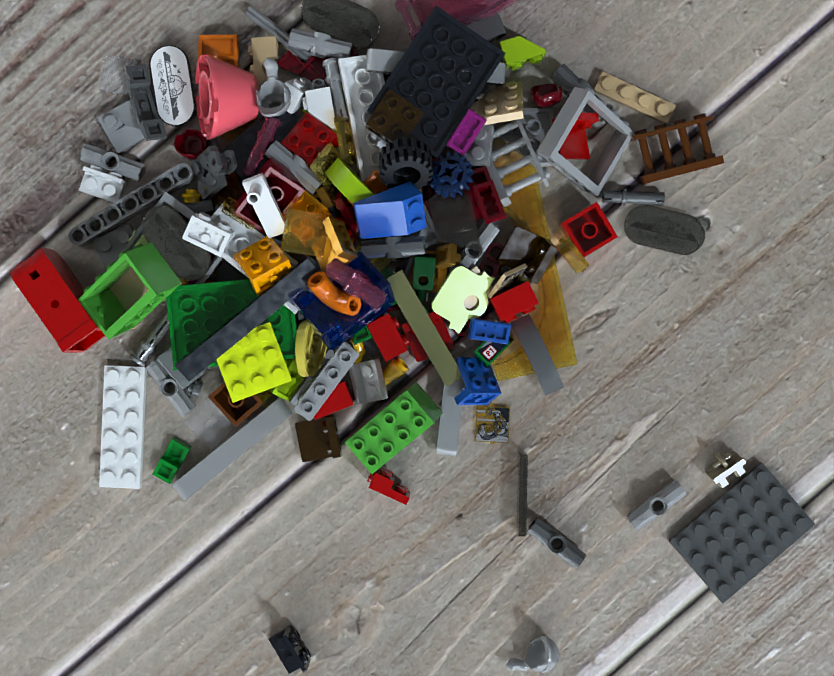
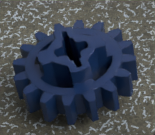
[430,152,474,198]

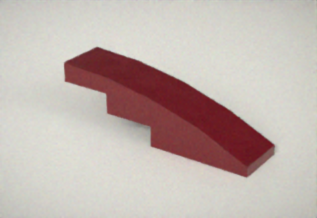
[468,166,506,224]

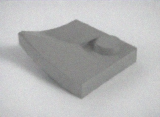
[97,100,145,154]

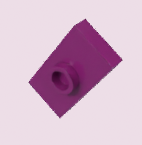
[446,109,487,156]

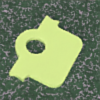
[431,265,495,334]

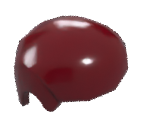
[530,83,562,108]
[174,129,208,160]

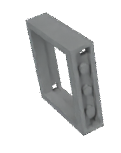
[537,87,635,196]
[121,192,222,284]

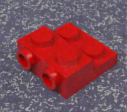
[367,467,410,505]

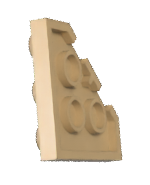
[470,81,524,125]

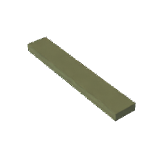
[384,269,462,386]

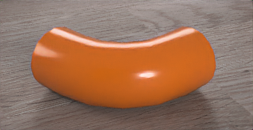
[307,272,361,316]

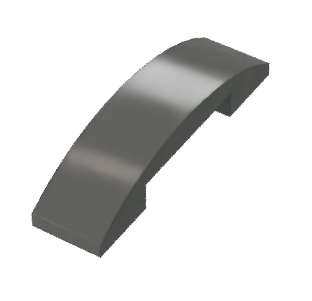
[125,64,167,141]
[510,314,564,396]

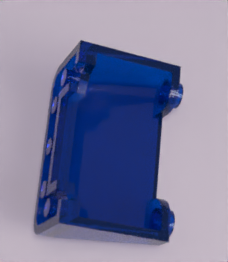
[293,250,395,350]

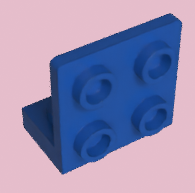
[454,357,501,405]

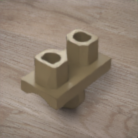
[705,451,746,488]

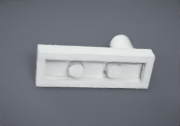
[242,173,289,238]

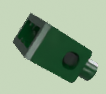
[412,253,436,301]

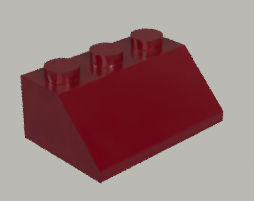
[234,157,305,235]

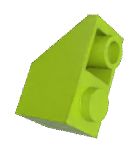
[498,36,546,71]

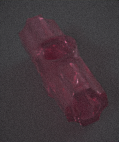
[325,258,387,310]

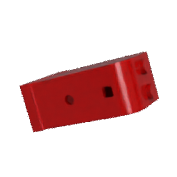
[9,247,105,353]

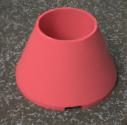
[195,54,259,139]

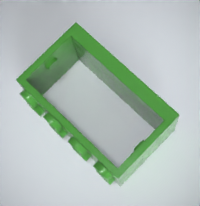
[78,242,182,340]
[345,382,443,474]

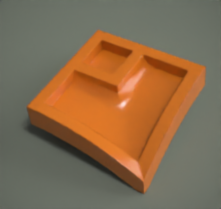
[198,35,239,67]

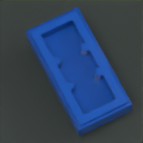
[468,318,511,344]

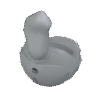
[256,57,291,117]
[506,635,560,673]

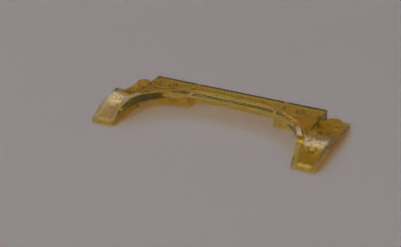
[493,164,578,382]

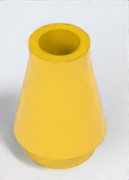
[382,357,409,386]

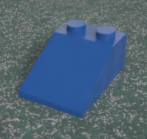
[353,181,427,239]

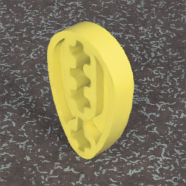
[295,319,329,377]

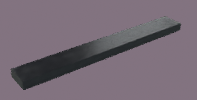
[174,257,319,381]

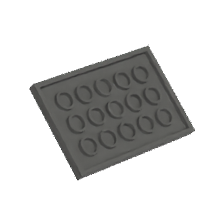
[668,462,816,603]

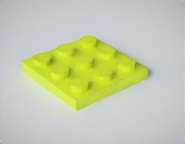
[216,322,292,403]

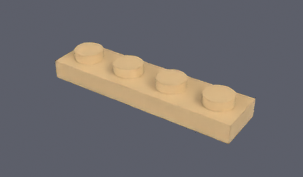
[593,71,676,125]

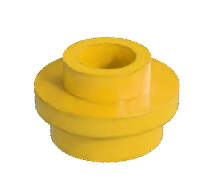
[181,189,201,203]

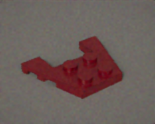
[277,36,359,87]

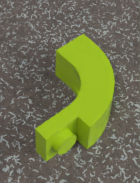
[324,157,376,203]

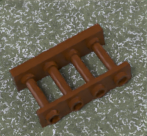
[630,113,724,185]

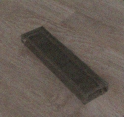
[517,452,528,537]

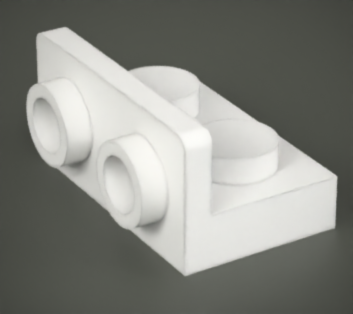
[79,165,127,203]
[182,212,235,257]
[349,359,388,405]

